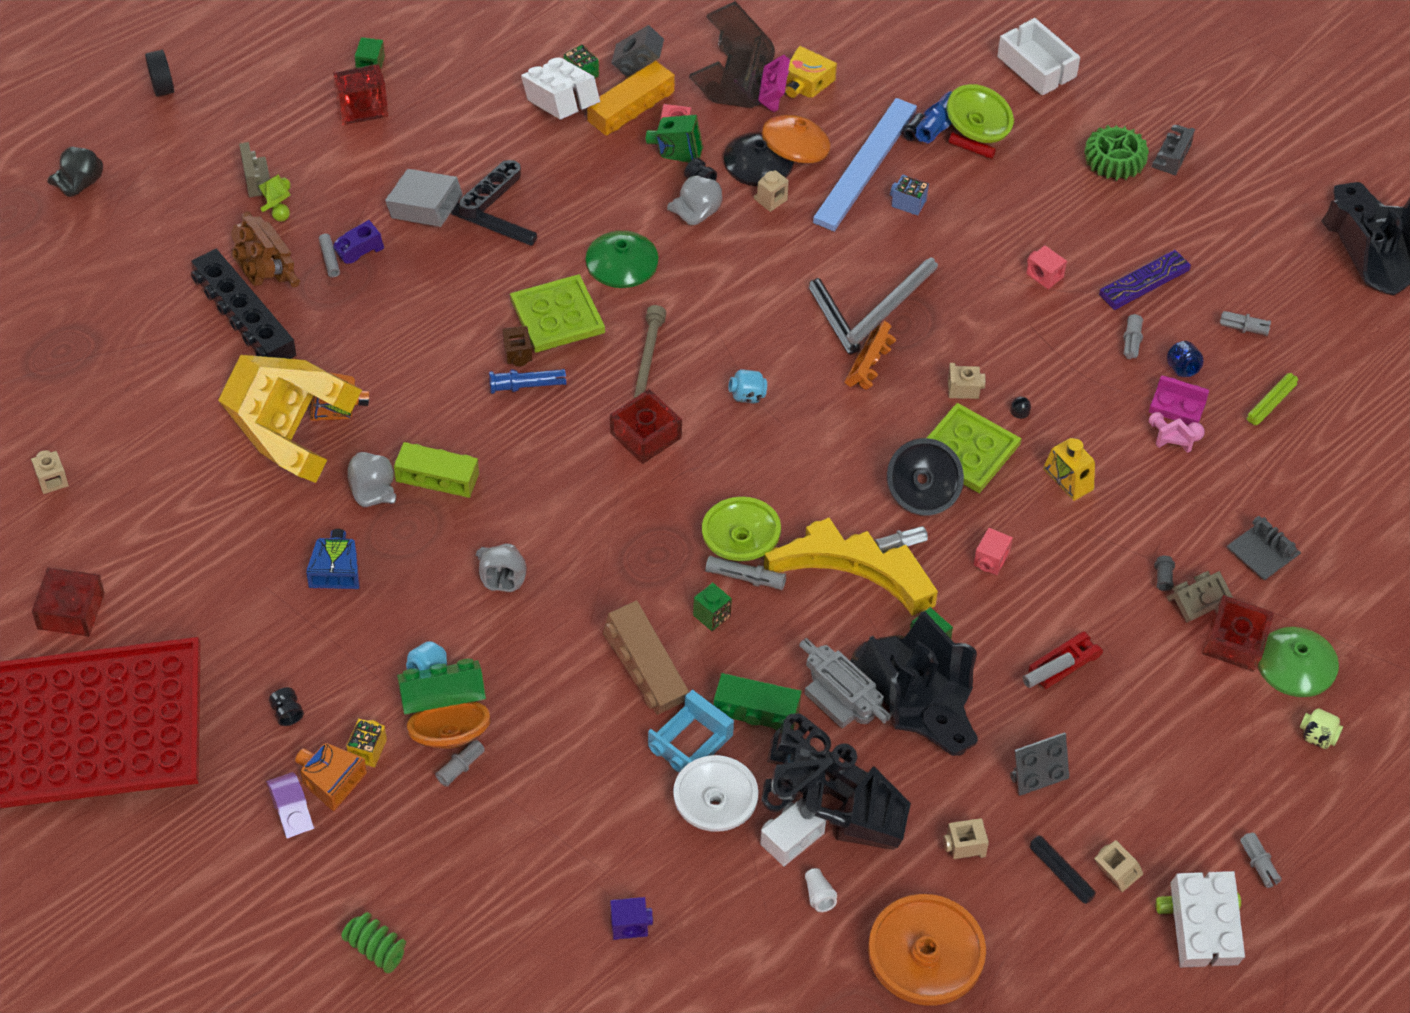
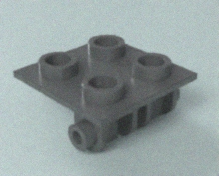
[1227,516,1301,581]
[1010,732,1069,796]

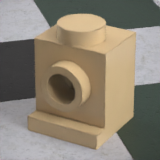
[754,170,789,212]
[948,363,985,399]
[31,450,69,494]
[943,818,989,859]
[1094,840,1143,892]

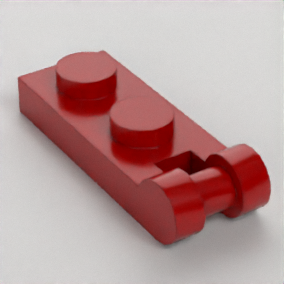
[1028,631,1103,690]

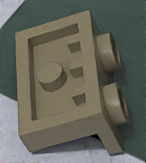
[239,142,270,197]
[1167,571,1234,622]

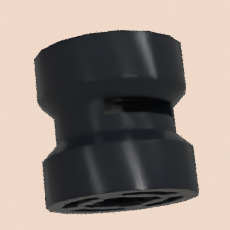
[684,158,717,181]
[269,687,304,726]

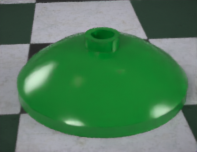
[586,230,658,288]

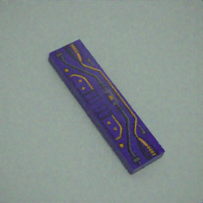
[1099,250,1191,310]

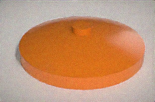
[868,894,986,1006]

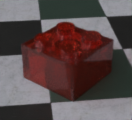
[333,64,389,125]
[610,389,682,464]
[32,567,105,637]
[1202,595,1274,672]

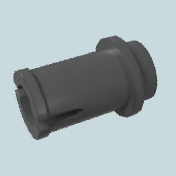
[1154,555,1175,591]

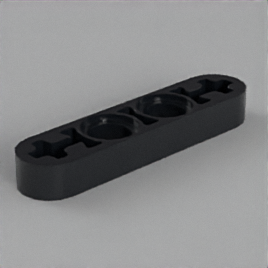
[459,160,521,218]

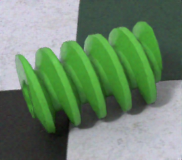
[341,912,406,974]

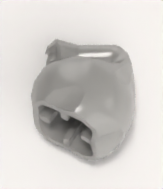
[667,176,722,225]
[347,452,397,508]
[476,544,527,592]

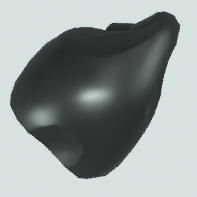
[48,147,103,197]

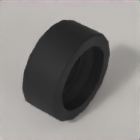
[145,49,174,97]

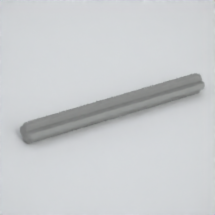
[846,258,938,345]

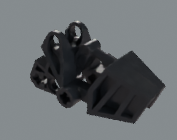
[762,713,911,850]

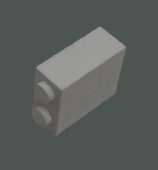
[385,169,463,227]

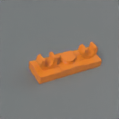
[844,321,896,390]

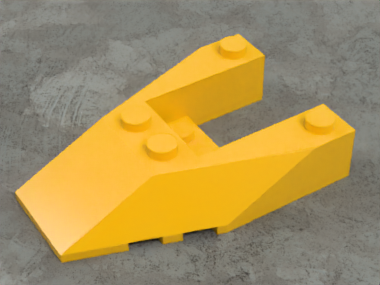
[218,355,362,483]

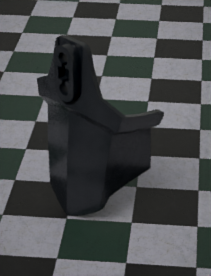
[1321,182,1410,296]
[851,611,978,756]

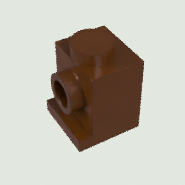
[503,326,532,367]

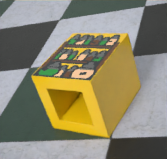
[347,719,387,768]

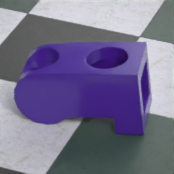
[333,220,384,264]

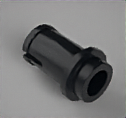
[903,113,925,141]

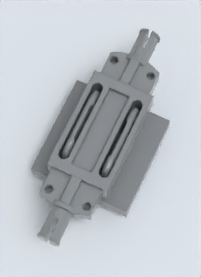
[799,638,891,729]

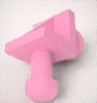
[1149,412,1205,453]

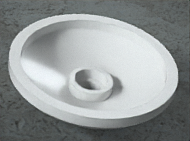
[674,755,758,832]

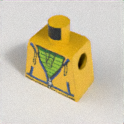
[1043,438,1095,501]

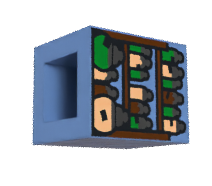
[890,175,929,216]

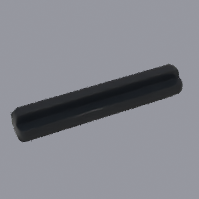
[1030,835,1096,904]

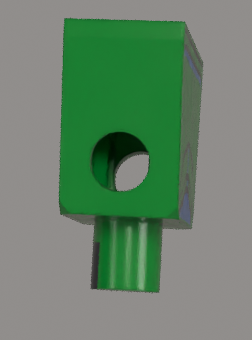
[646,115,703,163]

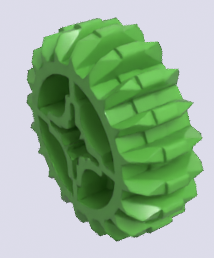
[1084,124,1149,181]

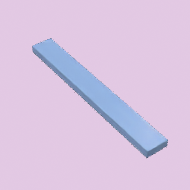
[813,98,917,232]

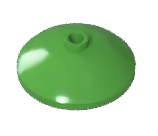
[1257,627,1339,697]

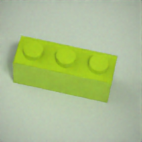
[394,442,479,498]

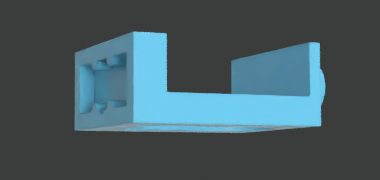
[648,690,734,772]

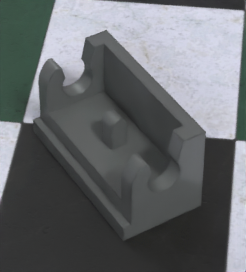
[1152,125,1195,176]

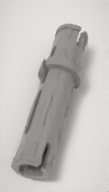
[705,555,786,591]

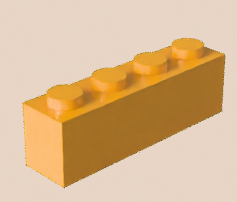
[587,61,675,136]

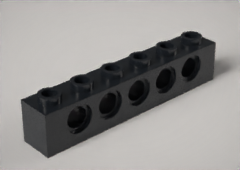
[191,248,296,359]

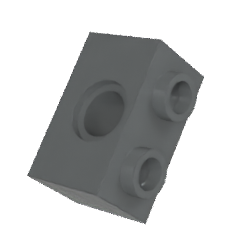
[611,25,664,77]

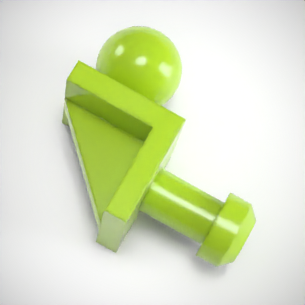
[259,175,291,222]

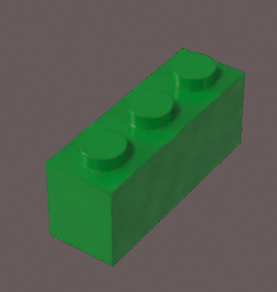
[397,658,486,714]
[713,673,802,730]

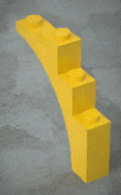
[764,518,938,616]

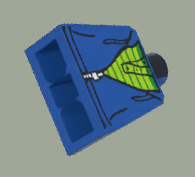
[306,529,360,589]

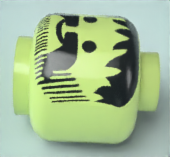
[1300,709,1343,749]

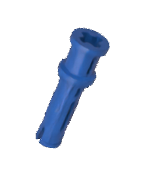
[489,369,566,394]

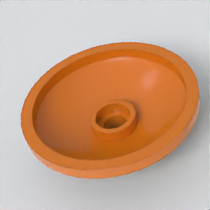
[762,115,831,163]
[407,702,491,749]

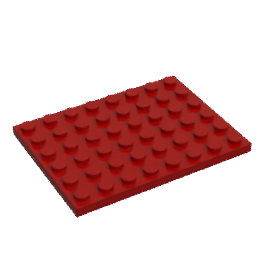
[0,637,201,809]

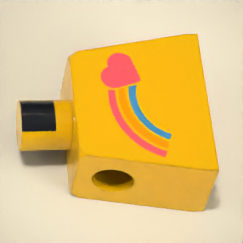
[785,46,837,98]

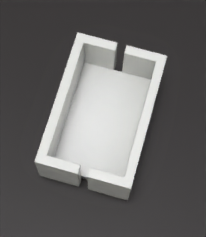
[997,18,1080,96]
[521,58,600,119]
[1171,871,1245,967]

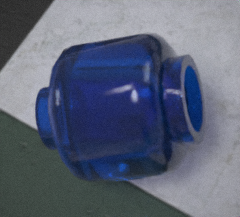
[1166,340,1204,378]

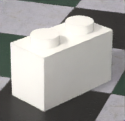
[760,798,826,866]

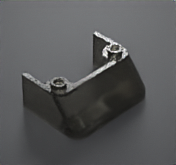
[689,1,775,108]

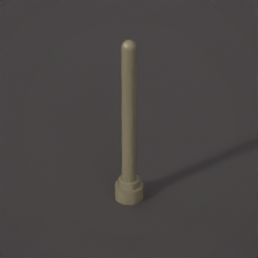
[633,305,667,407]

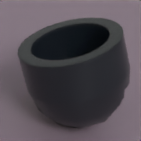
[1010,396,1031,419]

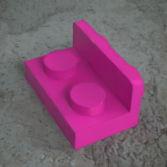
[758,55,790,112]
[1149,375,1209,425]

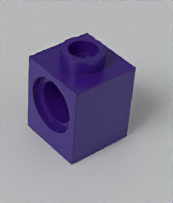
[610,897,653,940]

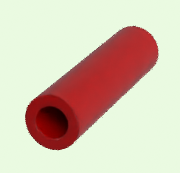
[949,132,996,159]

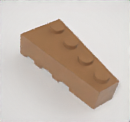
[603,600,689,715]

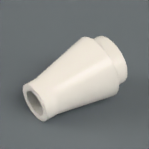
[805,868,837,912]

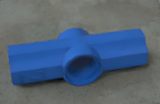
[915,91,952,144]

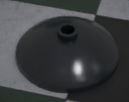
[724,132,794,186]
[886,438,964,516]

